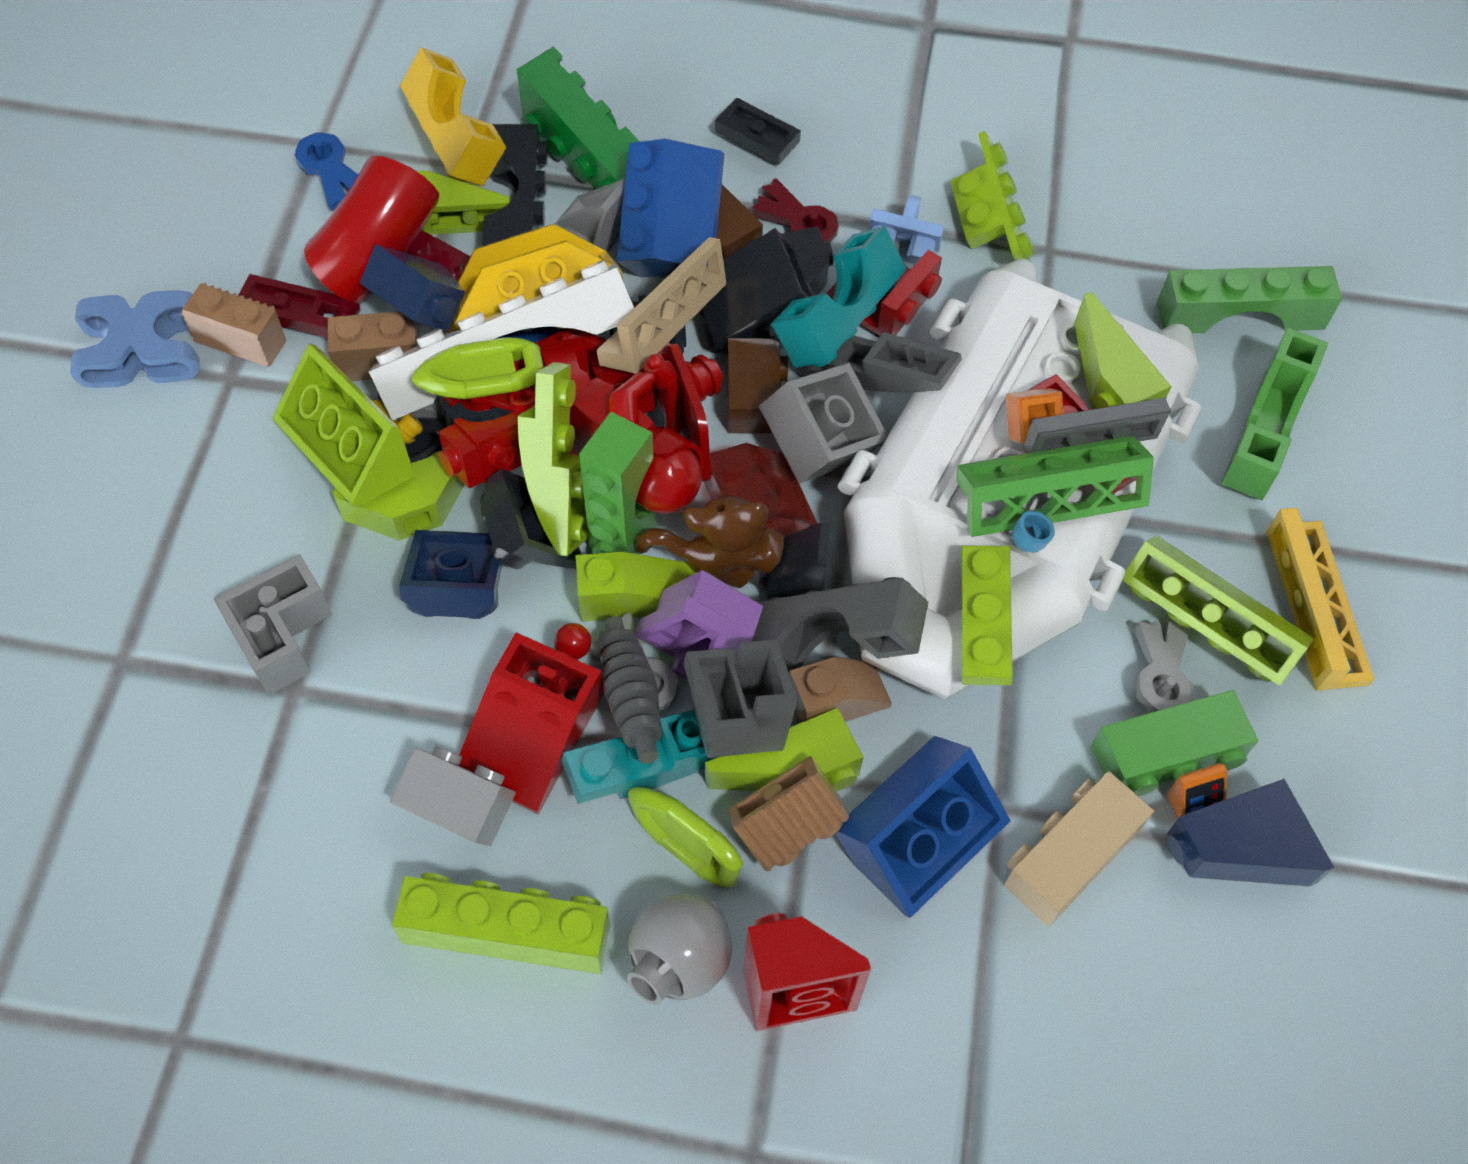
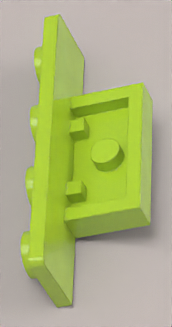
[950,130,1035,262]

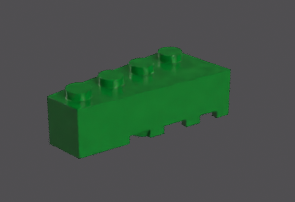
[517,46,640,189]

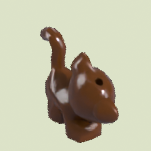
[633,495,784,589]

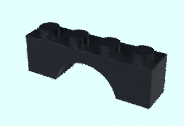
[482,124,548,246]

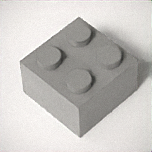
[759,363,888,484]

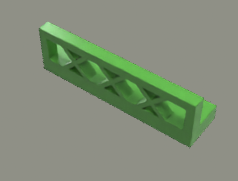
[956,435,1154,537]

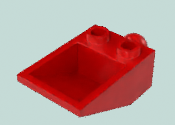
[459,623,604,815]

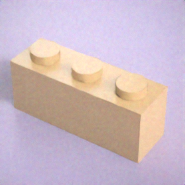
[1004,771,1154,927]

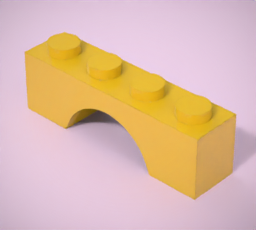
[400,47,507,186]

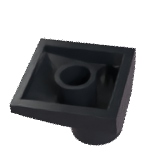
[480,469,582,569]

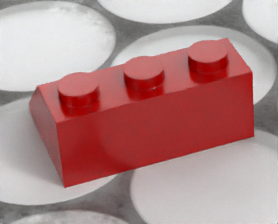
[743,913,871,1031]

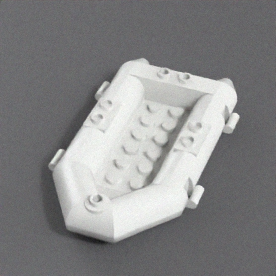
[838,259,1202,700]

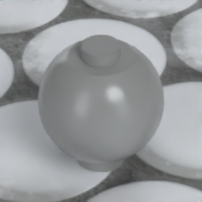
[627,894,732,1005]

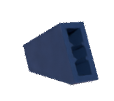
[360,244,465,331]
[1167,778,1334,886]

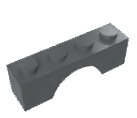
[752,577,929,671]

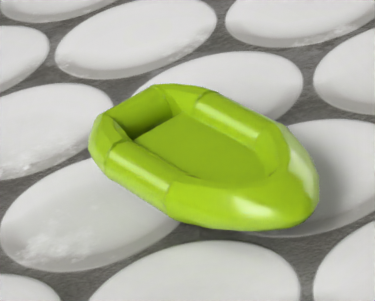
[411,337,544,399]
[628,787,743,888]

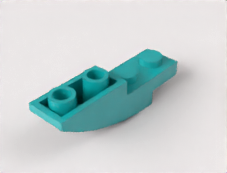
[561,709,718,804]

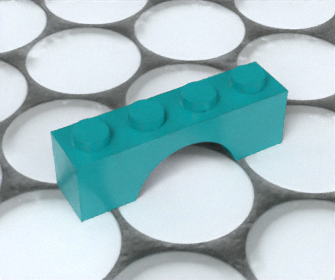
[771,226,906,368]

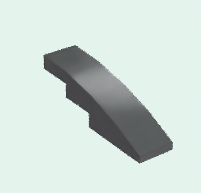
[796,332,962,393]

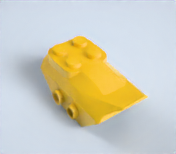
[444,223,624,335]

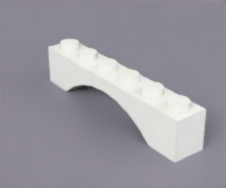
[369,260,635,421]

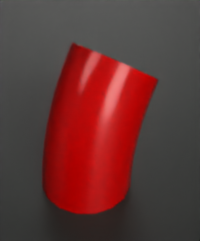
[304,156,440,304]

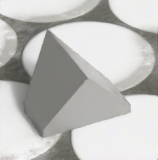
[557,180,625,253]

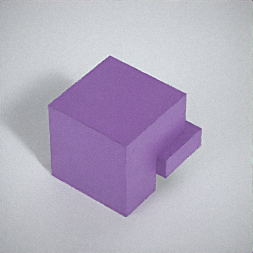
[635,570,763,680]

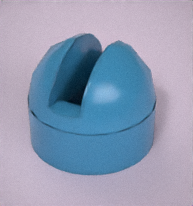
[1012,511,1055,553]

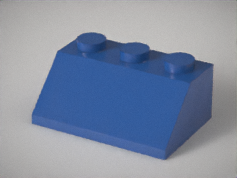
[617,138,725,278]
[835,736,1011,918]

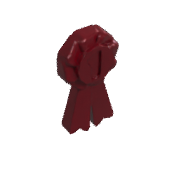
[752,178,839,243]

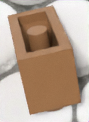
[789,657,892,724]

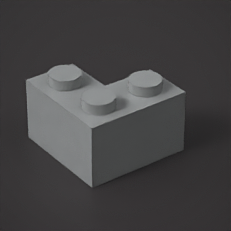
[214,555,332,696]

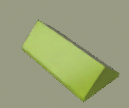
[272,343,415,507]

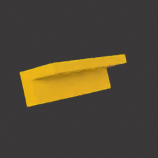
[1266,507,1375,691]

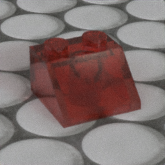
[704,443,818,537]

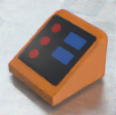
[1167,763,1227,818]

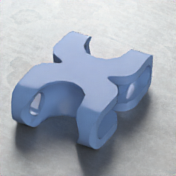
[70,290,200,388]

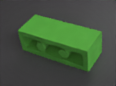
[1091,690,1259,796]

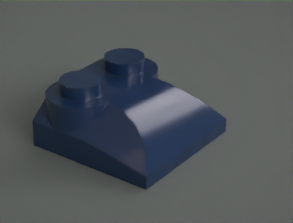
[399,530,502,619]

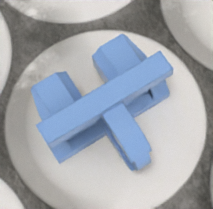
[870,195,944,265]

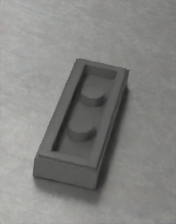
[1023,398,1171,453]

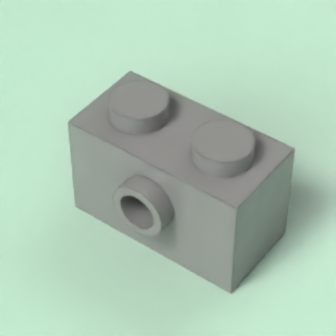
[389,745,516,847]

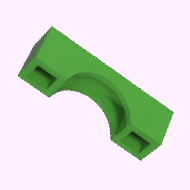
[1157,266,1342,333]
[1221,327,1329,501]
[579,412,656,554]

